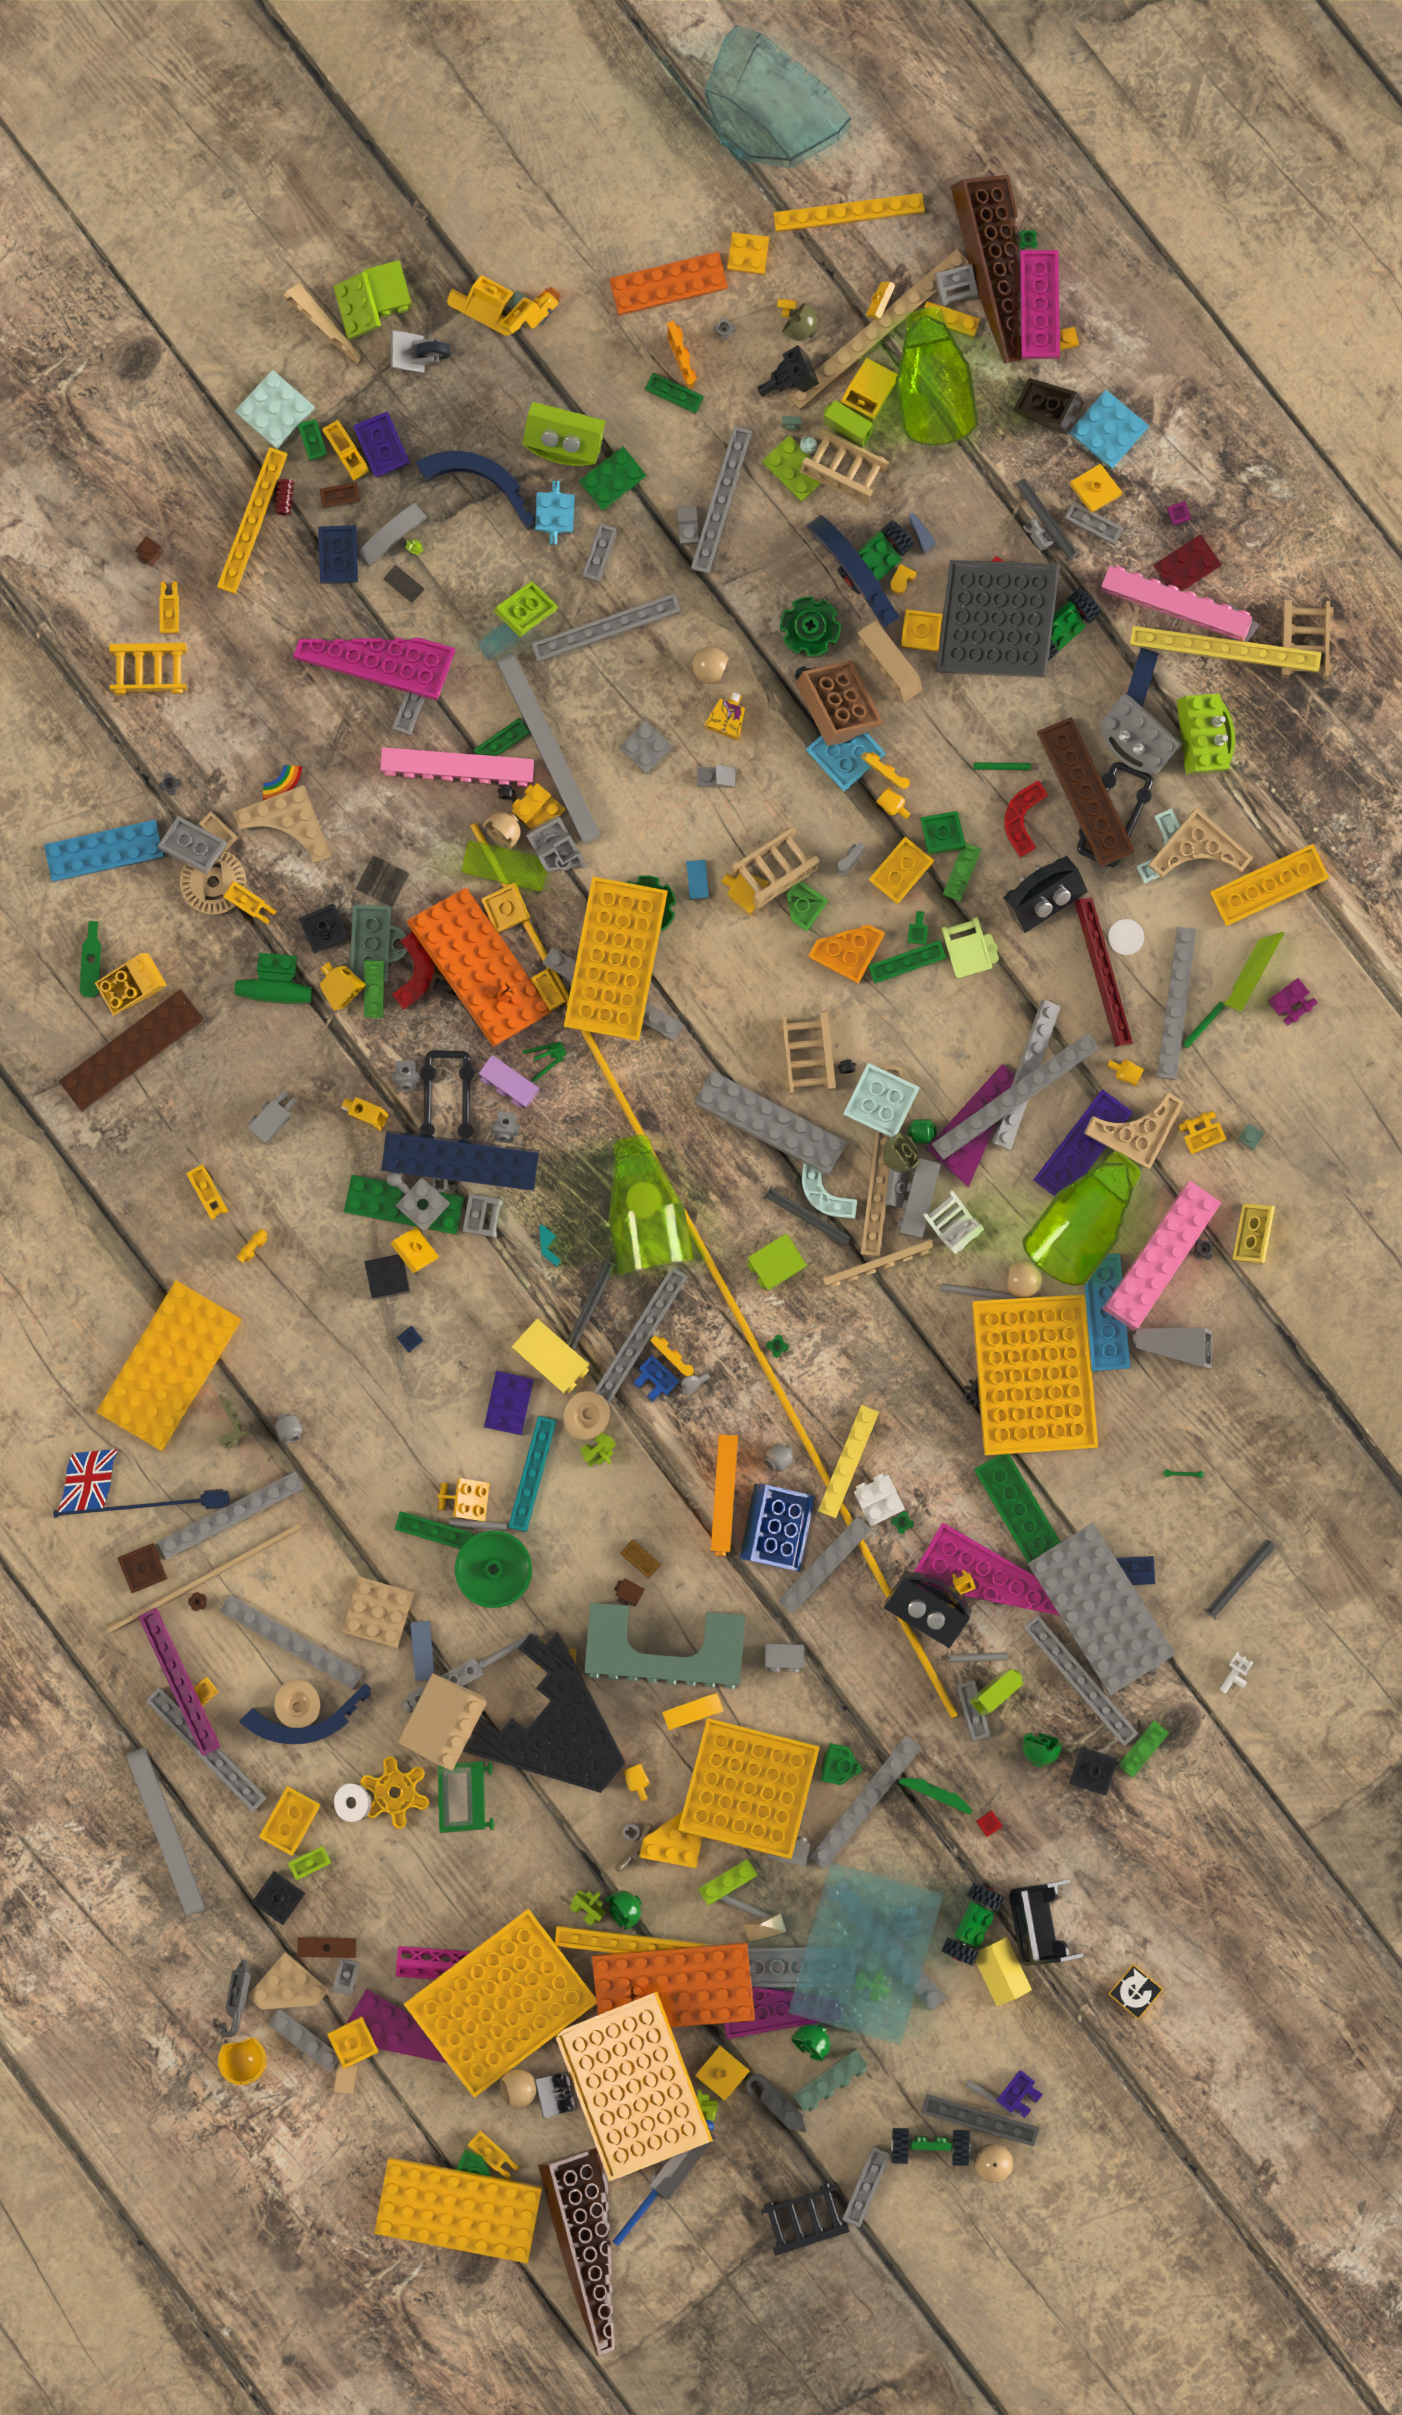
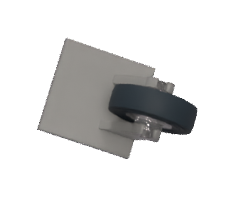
[391,330,450,374]

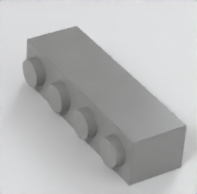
[897,1159,941,1240]

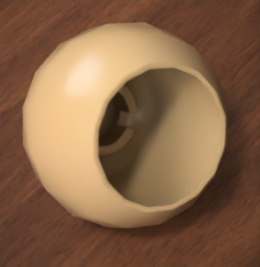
[692,646,728,684]
[1008,1260,1042,1298]
[500,2069,537,2108]
[974,2144,1013,2183]

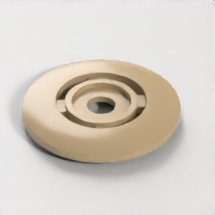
[180,850,247,915]

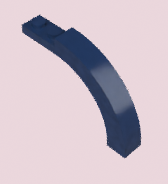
[416,451,534,530]
[806,515,900,628]
[239,1683,372,1744]

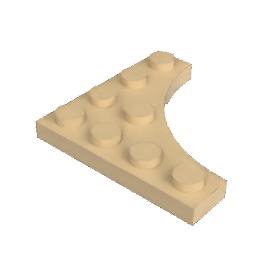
[233,785,332,863]
[1147,808,1253,878]
[1083,1092,1184,1169]

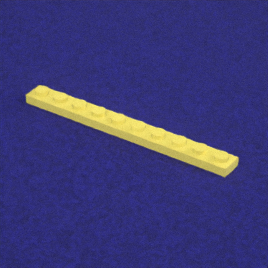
[1130,626,1321,673]

